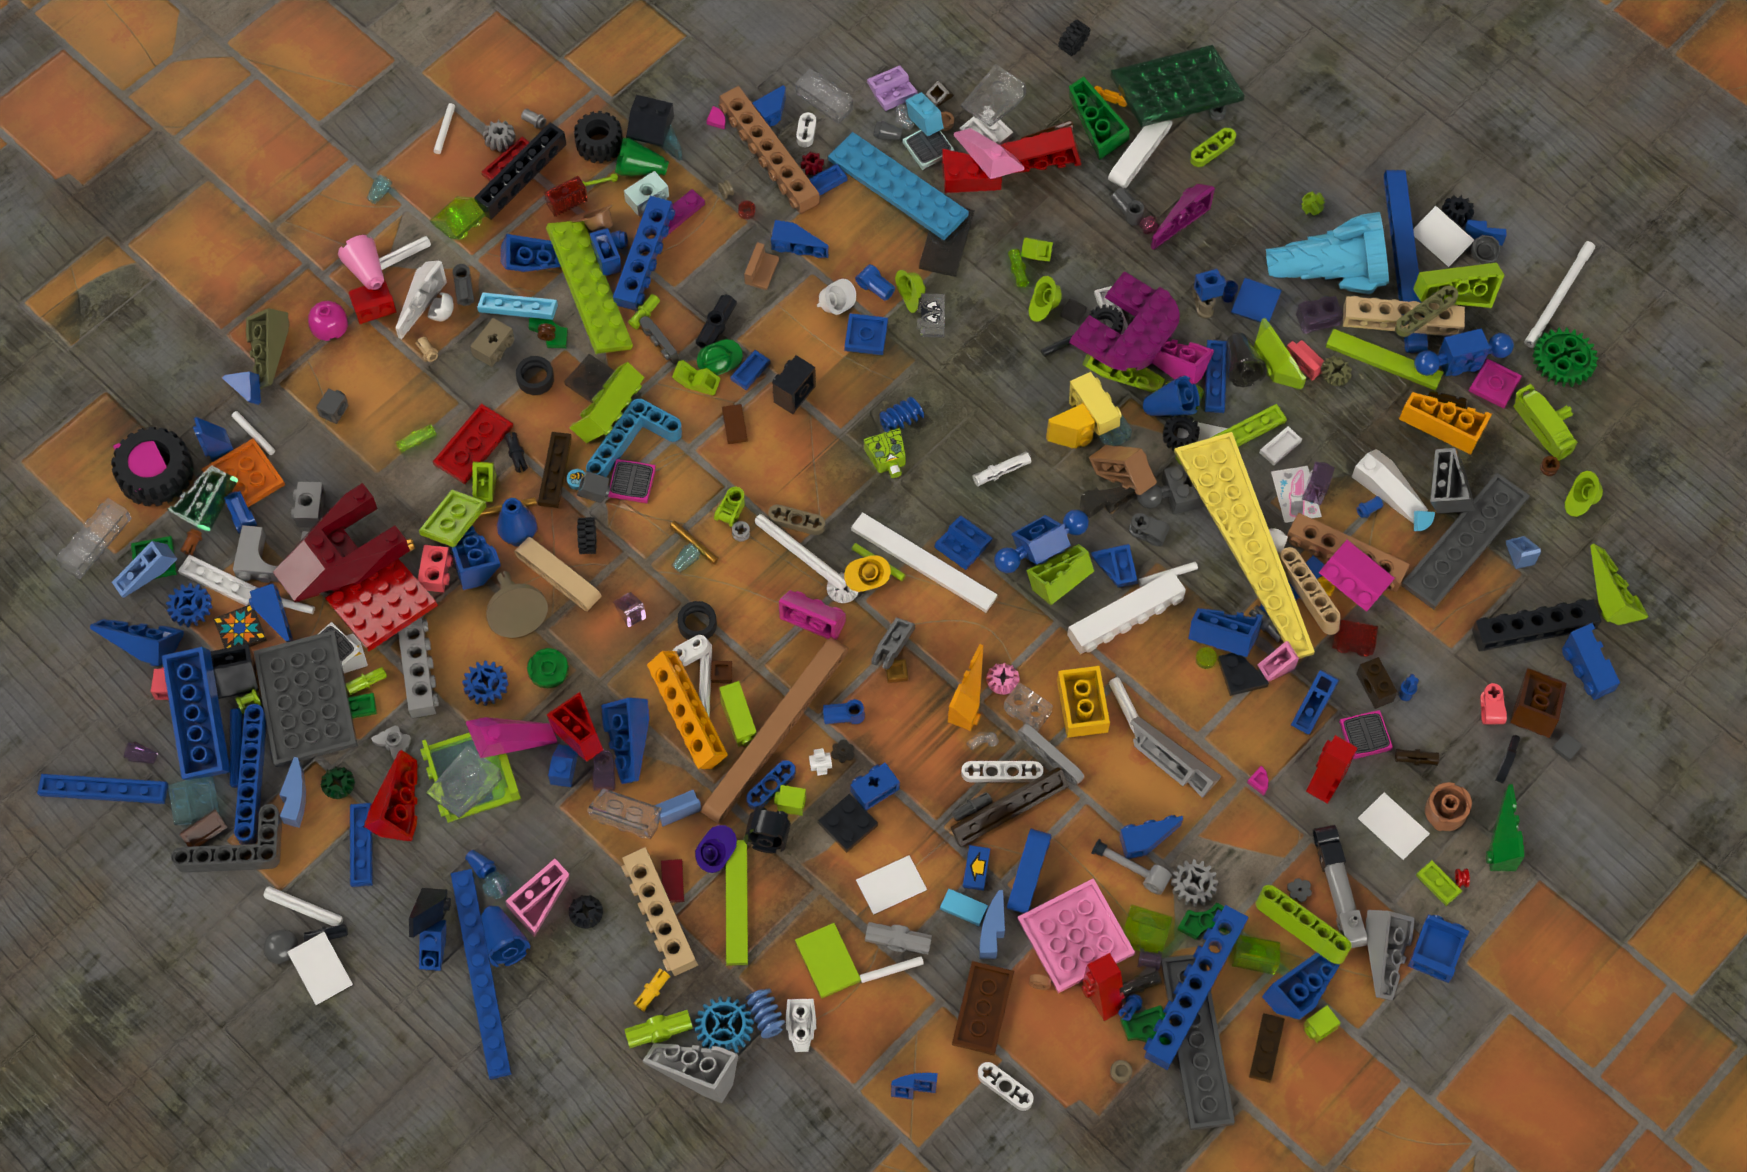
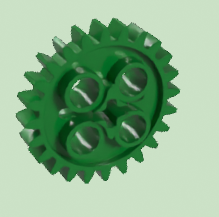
[1532,327,1598,387]

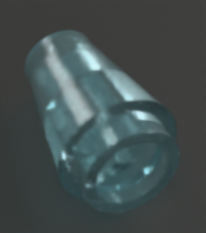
[366,175,392,204]
[672,543,701,573]

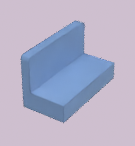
[654,790,702,827]

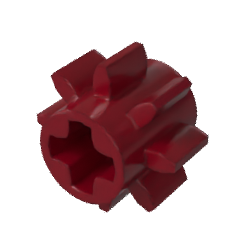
[800,151,824,176]

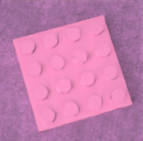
[1018,878,1135,993]

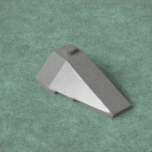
[1365,910,1414,1001]

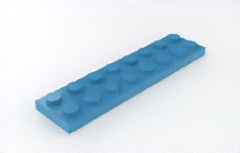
[828,132,969,240]

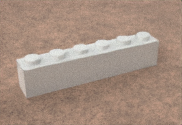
[1067,570,1186,655]

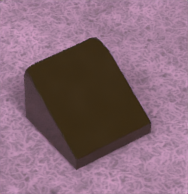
[925,80,954,107]

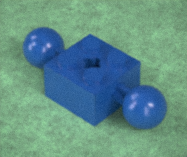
[1414,328,1514,377]
[994,510,1089,573]

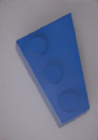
[1188,608,1263,657]
[1562,623,1620,700]

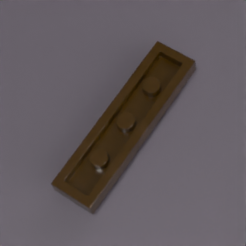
[538,432,572,508]

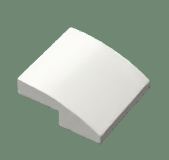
[960,108,1014,145]

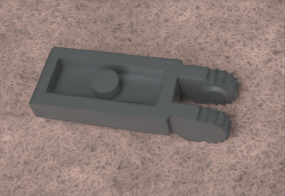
[640,316,679,365]
[871,618,915,670]

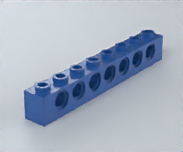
[1143,905,1248,1070]

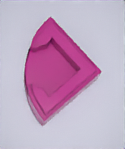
[706,106,726,129]
[1247,766,1269,796]

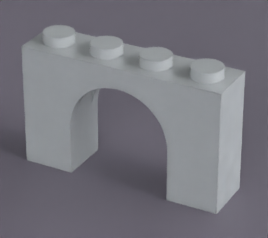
[233,525,308,583]

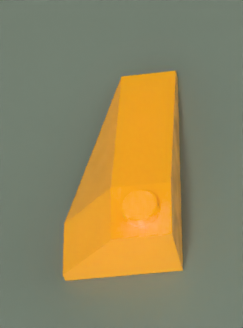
[948,644,983,731]

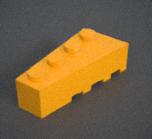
[1399,392,1492,455]

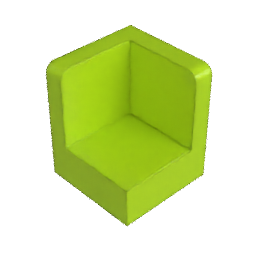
[1021,237,1053,262]

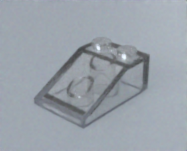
[961,64,1027,127]
[426,746,502,818]

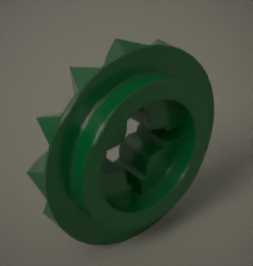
[320,766,355,799]

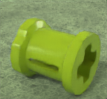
[235,689,262,714]

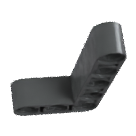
[171,804,282,872]

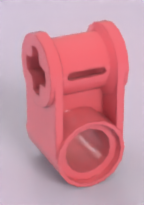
[1480,683,1507,725]

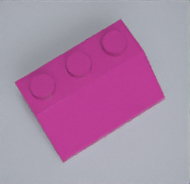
[1319,539,1395,612]
[779,590,846,640]

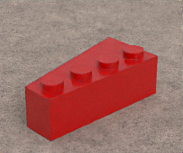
[1000,127,1081,174]

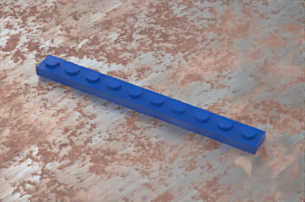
[451,869,512,1079]

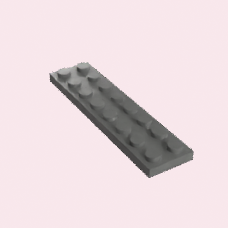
[1401,473,1530,610]
[1161,954,1235,1130]

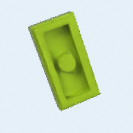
[1416,860,1462,906]

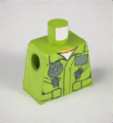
[864,428,906,478]

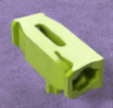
[1513,384,1578,461]

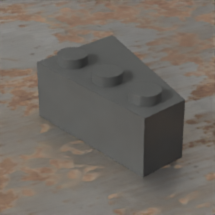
[1430,448,1477,513]

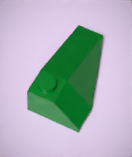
[1486,784,1525,871]

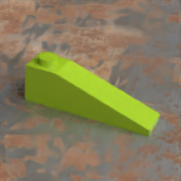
[1083,354,1165,393]
[1590,544,1649,625]

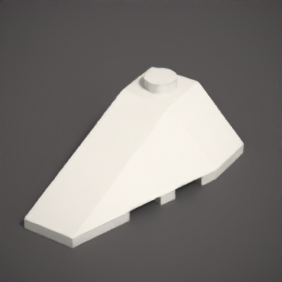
[396,260,447,340]
[1352,449,1428,524]

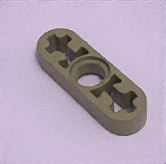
[768,505,825,535]

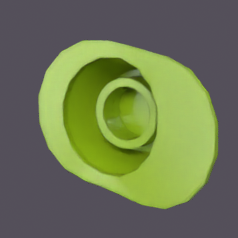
[895,270,925,313]
[1028,276,1062,322]
[1565,471,1603,517]

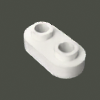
[673,635,711,667]

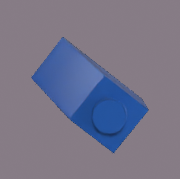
[752,85,786,127]
[590,228,621,276]
[548,744,578,787]

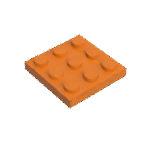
[201,438,285,510]

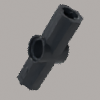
[696,294,737,349]

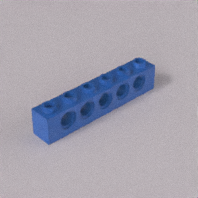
[613,196,675,311]

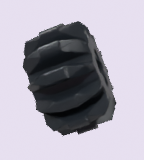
[1441,194,1474,228]

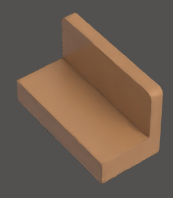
[744,242,779,290]

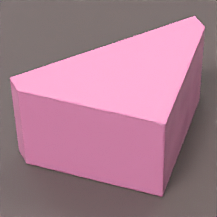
[1257,641,1299,682]

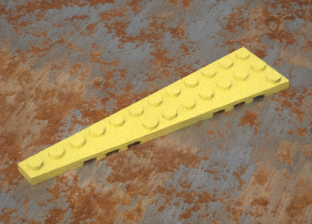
[1174,432,1315,659]

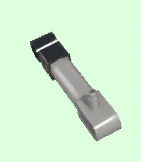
[1313,825,1367,949]

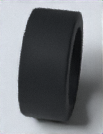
[516,356,554,395]
[677,601,717,640]

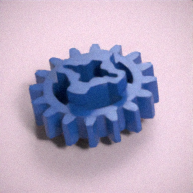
[166,583,213,627]
[462,661,509,706]

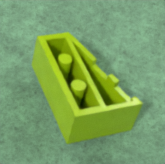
[1026,544,1094,605]

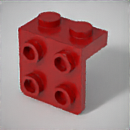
[349,281,397,324]

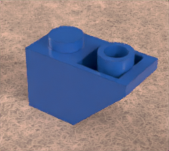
[419,920,446,971]

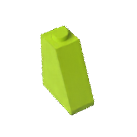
[719,681,757,747]

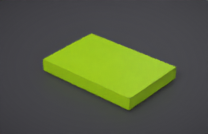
[419,490,487,547]
[795,923,861,999]

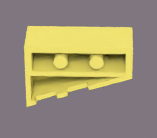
[1069,372,1122,436]

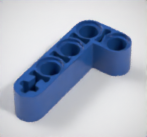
[1007,828,1052,914]

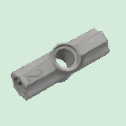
[865,922,932,955]

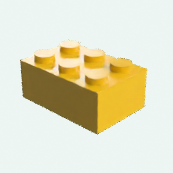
[1057,666,1110,738]

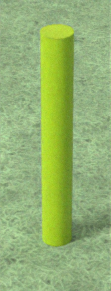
[851,543,906,581]

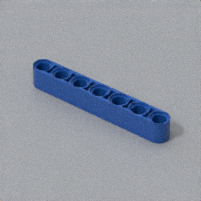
[234,704,267,845]

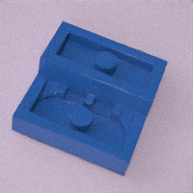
[1231,278,1282,323]
[934,516,993,570]
[891,1073,938,1099]

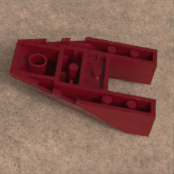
[273,483,410,602]

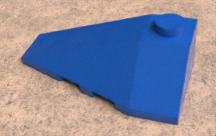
[501,234,561,272]
[450,526,501,590]
[90,619,184,666]
[601,698,649,784]
[1262,953,1340,1020]

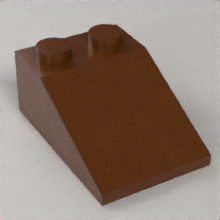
[1510,668,1567,738]

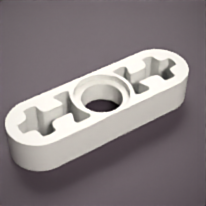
[978,1062,1034,1111]

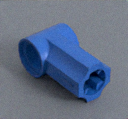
[855,264,895,301]
[224,491,257,534]
[823,699,865,724]

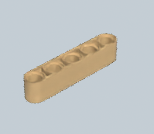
[514,537,602,611]
[1280,547,1341,635]

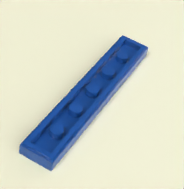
[37,774,168,804]

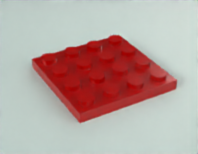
[325,559,438,652]

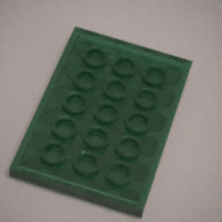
[1110,45,1245,127]

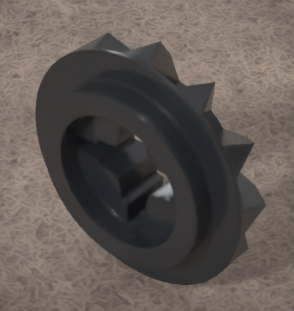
[569,895,603,929]

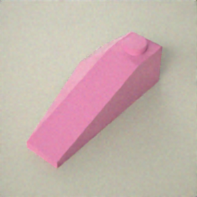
[954,128,1024,179]

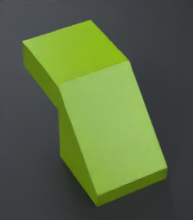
[672,360,721,395]

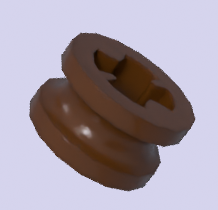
[537,324,556,341]
[1540,456,1560,476]

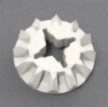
[827,572,859,603]

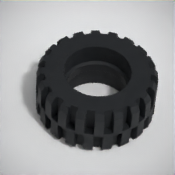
[111,427,194,506]

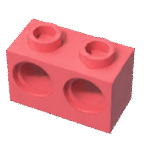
[418,545,453,592]

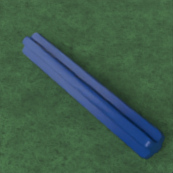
[230,708,242,788]

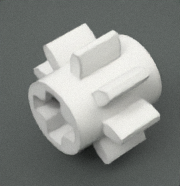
[809,748,832,775]

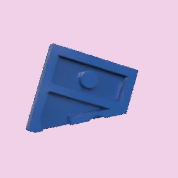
[1091,544,1138,588]

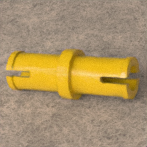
[633,968,671,1012]

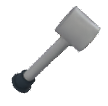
[1091,839,1172,895]

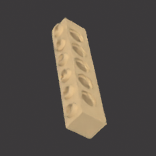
[1343,296,1465,336]
[621,847,698,976]

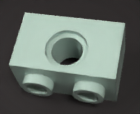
[624,171,669,216]

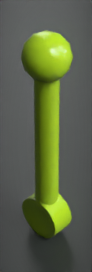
[579,174,618,188]

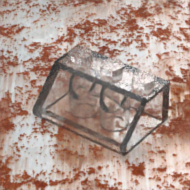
[587,788,662,839]

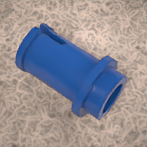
[1356,496,1383,518]
[1119,994,1142,1021]

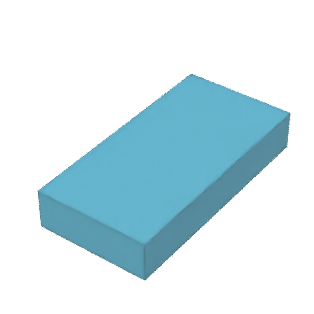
[940,889,988,926]

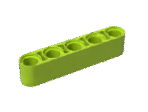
[1256,885,1352,964]

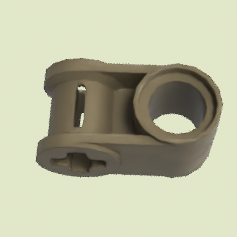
[1192,282,1216,319]

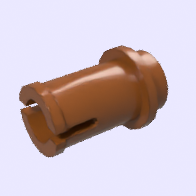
[180,529,202,556]

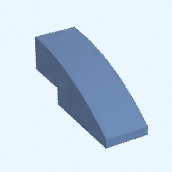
[279,757,306,828]
[979,890,1005,959]

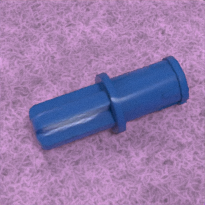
[1399,674,1419,701]

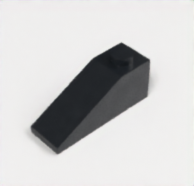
[409,888,451,938]

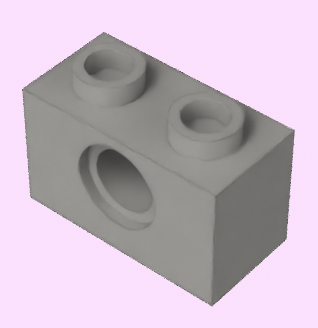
[291,482,325,527]

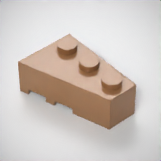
[1089,445,1157,495]

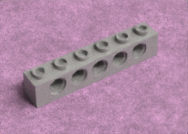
[398,616,439,718]

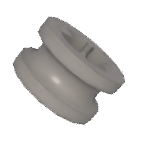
[732,521,750,542]

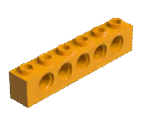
[647,651,728,769]

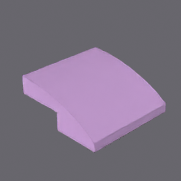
[867,66,918,111]

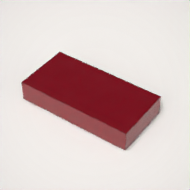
[661,859,685,903]

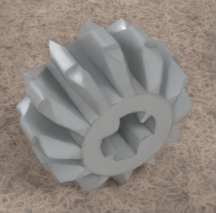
[483,119,516,152]

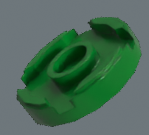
[527,648,569,689]

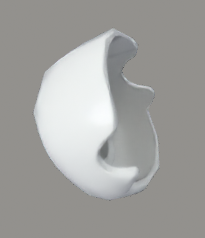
[427,292,454,322]

